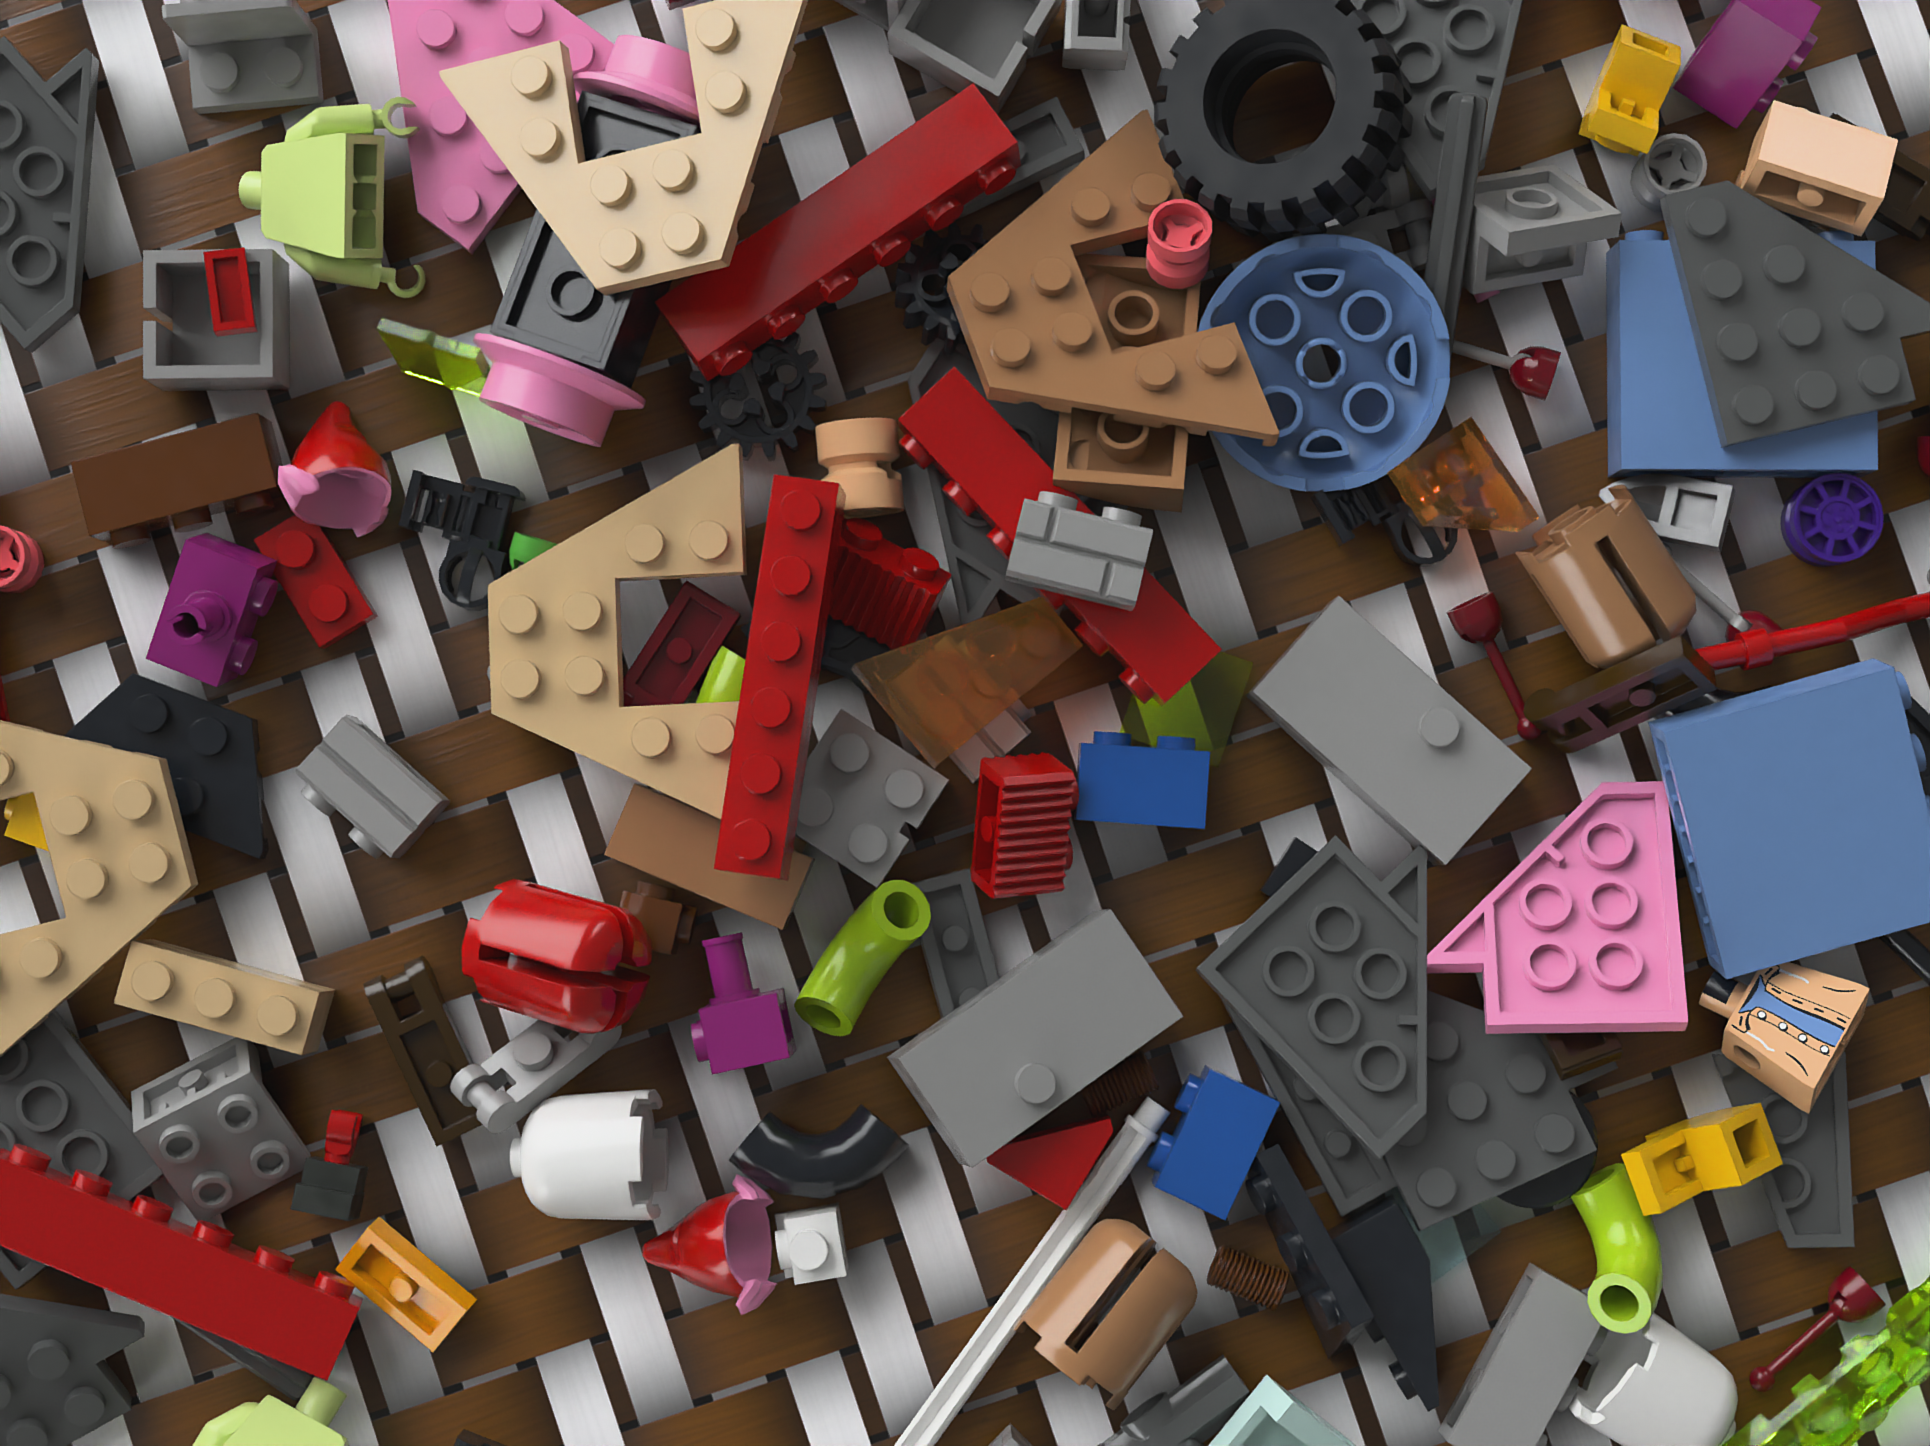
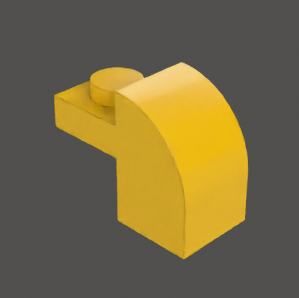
[1579,24,1681,157]
[1621,1102,1783,1216]

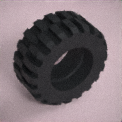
[1154,0,1413,242]

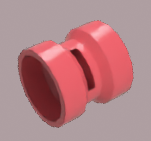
[1146,199,1212,289]
[0,525,44,594]

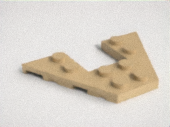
[439,0,808,296]
[488,444,747,819]
[0,720,198,1057]

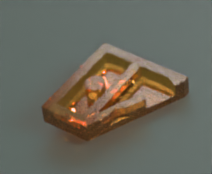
[1387,416,1540,532]

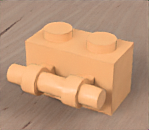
[1735,100,1898,237]

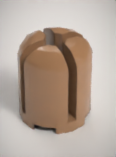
[1515,484,1697,669]
[1013,1219,1198,1410]

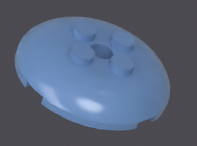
[1197,234,1450,492]

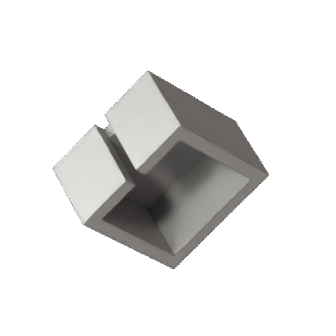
[887,0,1062,115]
[143,249,290,391]
[795,709,949,888]

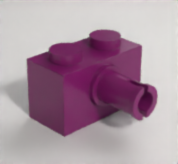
[1673,0,1822,129]
[145,532,278,687]
[691,932,797,1075]

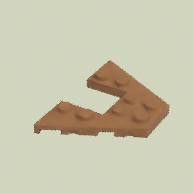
[947,109,1280,447]

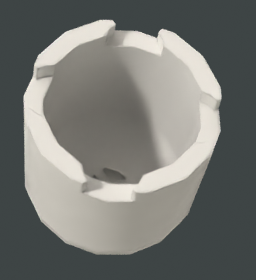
[510,1089,669,1220]
[1569,1312,1738,1446]

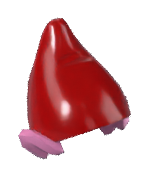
[278,401,392,538]
[642,1174,777,1315]

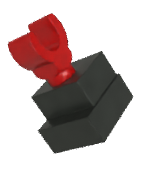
[290,1109,369,1221]

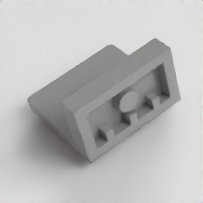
[162,0,324,114]
[131,1037,311,1221]

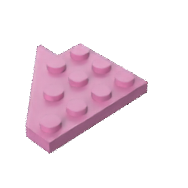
[388,0,614,254]
[1427,781,1688,1034]

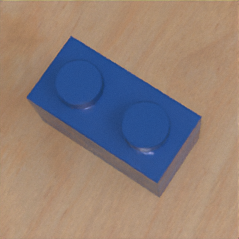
[1074,731,1210,829]
[1146,1065,1280,1220]

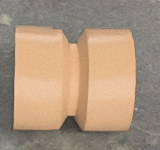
[815,418,905,519]

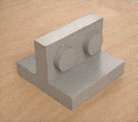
[1462,164,1622,294]

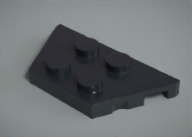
[64,673,269,859]

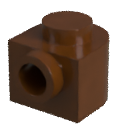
[619,881,698,955]

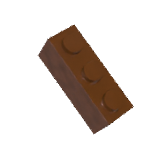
[71,412,284,549]

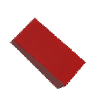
[203,247,258,337]

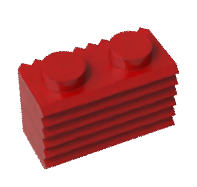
[829,517,952,656]
[971,752,1079,899]

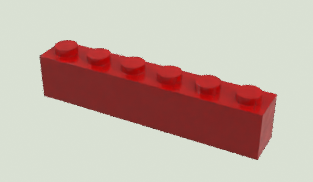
[655,83,1021,382]
[898,366,1222,706]
[714,474,846,881]
[0,1144,364,1381]

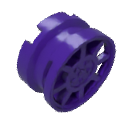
[1780,473,1884,567]

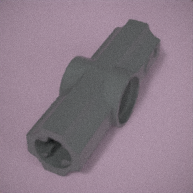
[1097,1354,1251,1446]

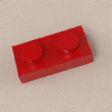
[254,514,378,649]

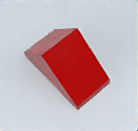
[986,1114,1113,1210]

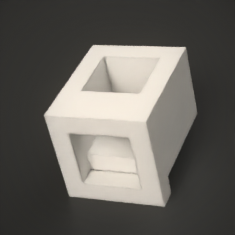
[775,1203,849,1285]

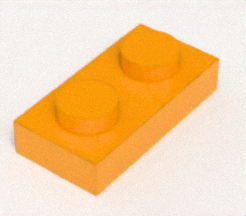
[335,1217,477,1352]

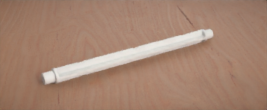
[894,1096,1170,1446]

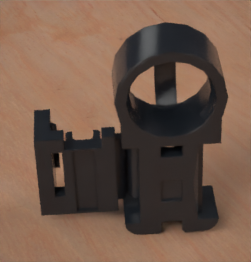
[1311,462,1458,567]
[399,470,526,611]

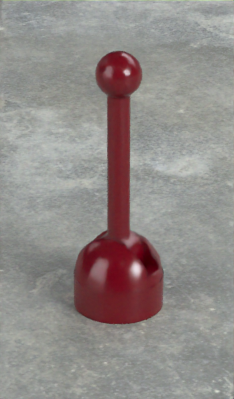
[1446,591,1542,740]
[1749,1266,1886,1392]

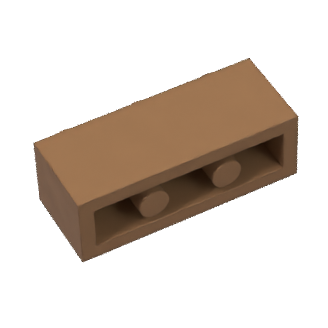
[604,783,815,930]

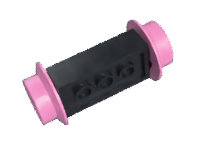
[473,35,701,447]

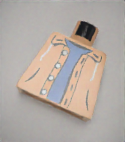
[1699,962,1870,1114]

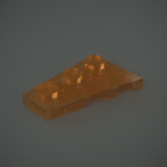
[851,596,1083,769]

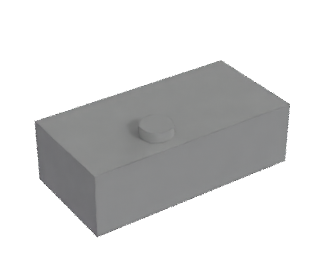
[1245,596,1532,865]
[887,909,1183,1168]

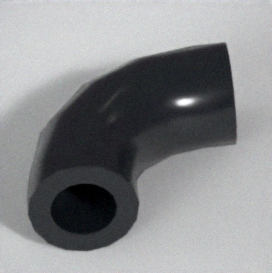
[728,1104,910,1199]

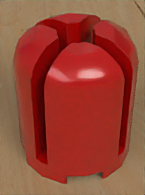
[462,879,652,1034]

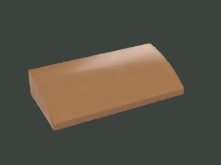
[1053,253,1201,513]

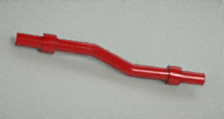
[1695,592,1930,671]

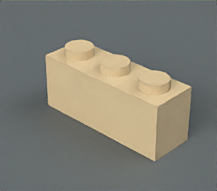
[114,939,335,1055]

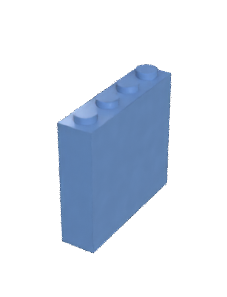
[1606,230,1878,478]
[1648,658,1930,979]

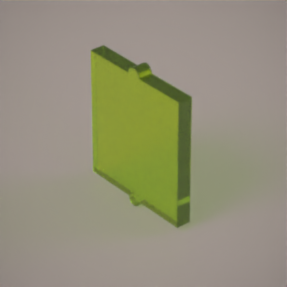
[377,317,490,397]
[1119,652,1253,768]

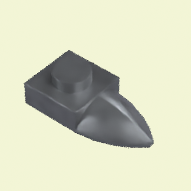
[1599,473,1736,552]

